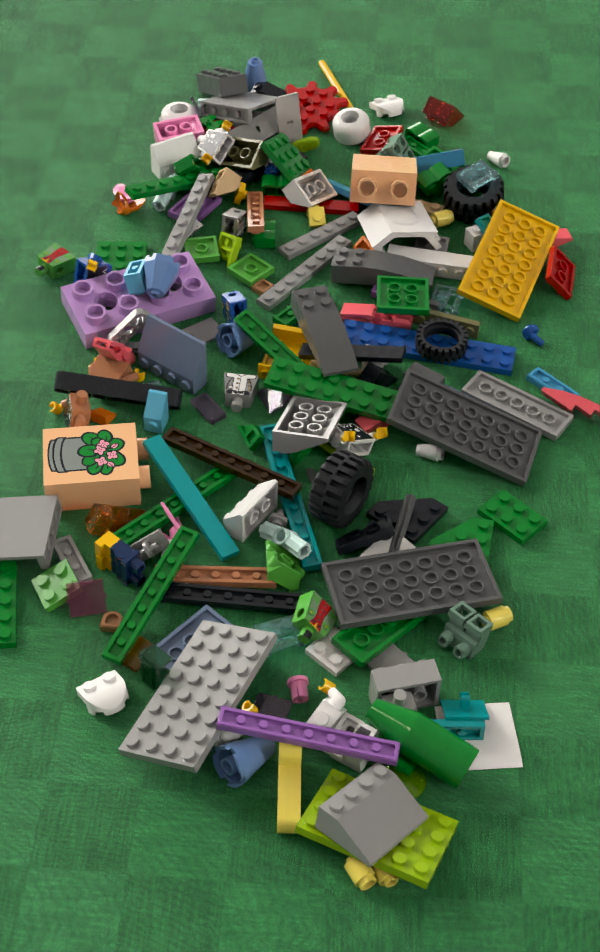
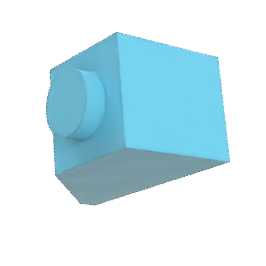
[123,259,146,295]
[143,389,169,434]

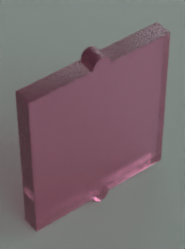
[66,578,107,618]

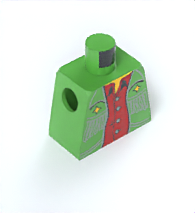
[35,242,76,279]
[292,590,337,644]

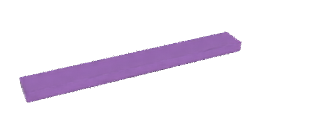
[216,706,400,766]

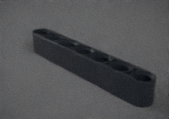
[54,371,183,410]

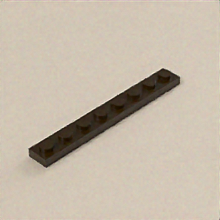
[162,426,303,501]

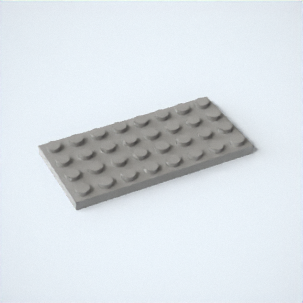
[118,620,278,773]

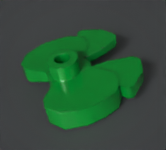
[199,115,223,131]

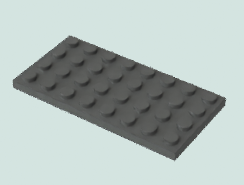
[385,368,543,487]
[321,538,503,630]

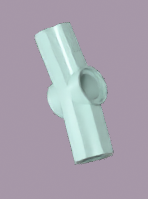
[152,173,178,212]
[258,521,311,560]

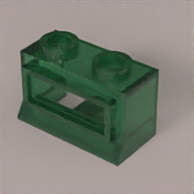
[138,643,172,691]

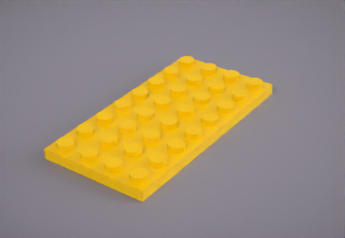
[456,199,560,322]

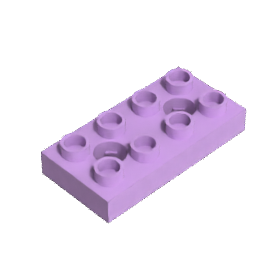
[60,251,216,349]

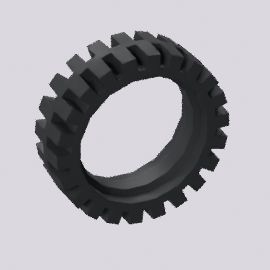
[415,317,468,364]

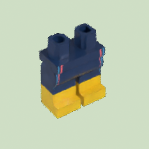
[94,531,146,587]

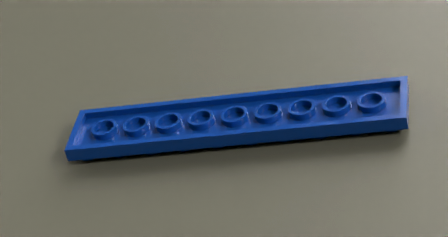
[344,319,516,376]

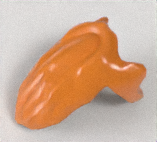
[112,191,146,215]

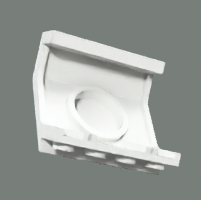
[357,201,442,252]

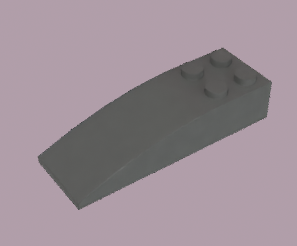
[331,247,436,289]
[291,285,359,377]

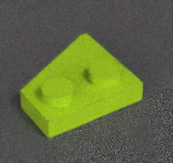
[218,231,243,267]

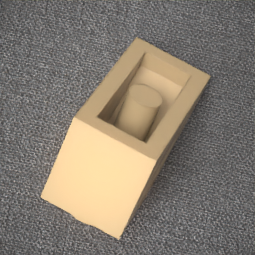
[207,167,242,199]

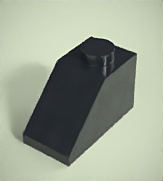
[251,81,287,97]
[357,362,398,387]

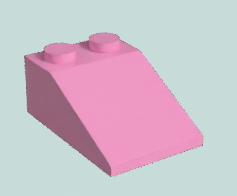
[153,114,205,143]

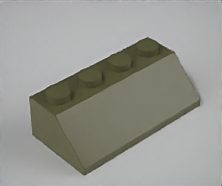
[209,137,269,170]

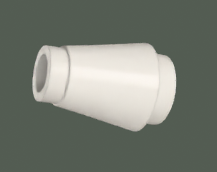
[487,151,510,168]
[416,444,445,462]

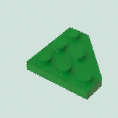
[429,517,494,563]

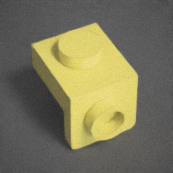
[306,205,326,228]

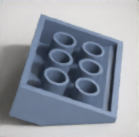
[137,313,207,395]

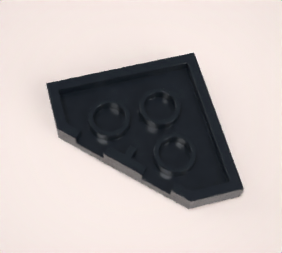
[366,498,448,545]

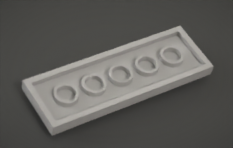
[461,370,574,441]

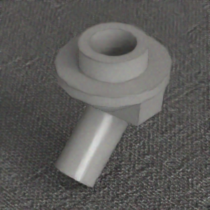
[268,508,288,528]

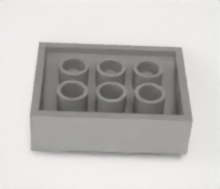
[272,396,347,454]
[315,762,428,867]

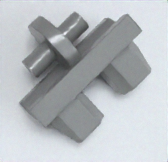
[129,528,170,561]

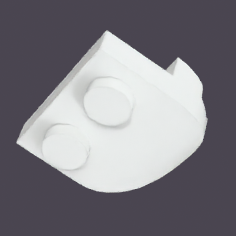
[369,95,404,117]
[76,670,129,716]

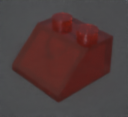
[422,96,464,127]

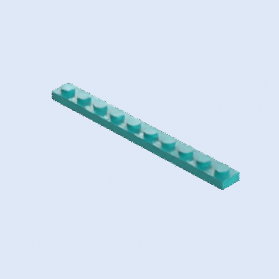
[259,423,323,572]

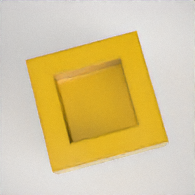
[233,182,247,205]

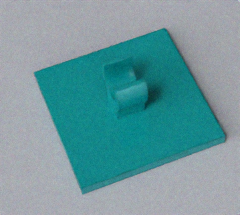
[440,692,489,720]

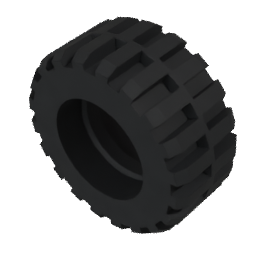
[443,164,504,225]
[308,450,374,529]

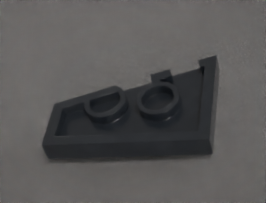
[335,512,395,555]

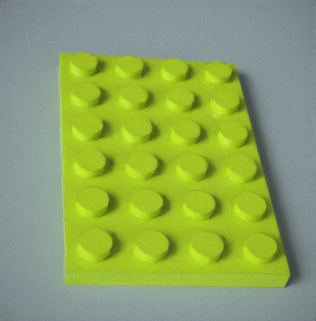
[295,768,459,889]

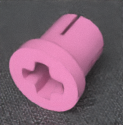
[287,675,309,704]

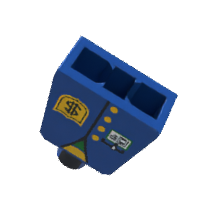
[222,291,247,323]

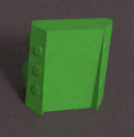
[265,540,306,592]

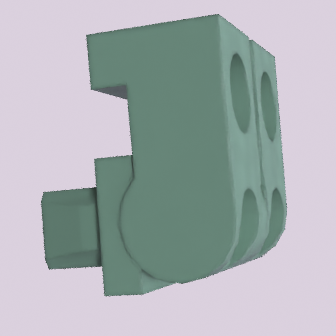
[376,132,416,158]
[438,601,493,660]

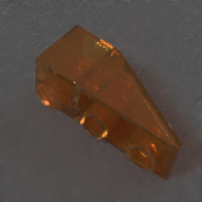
[85,503,147,535]

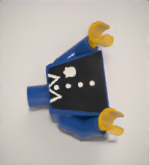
[73,253,112,283]

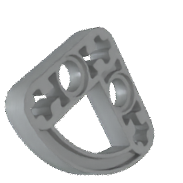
[107,308,160,353]

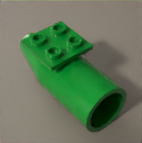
[365,698,480,789]

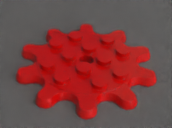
[285,81,349,135]

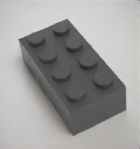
[196,66,248,97]

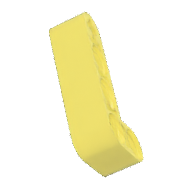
[277,742,302,834]

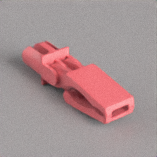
[340,303,414,330]
[92,337,136,365]

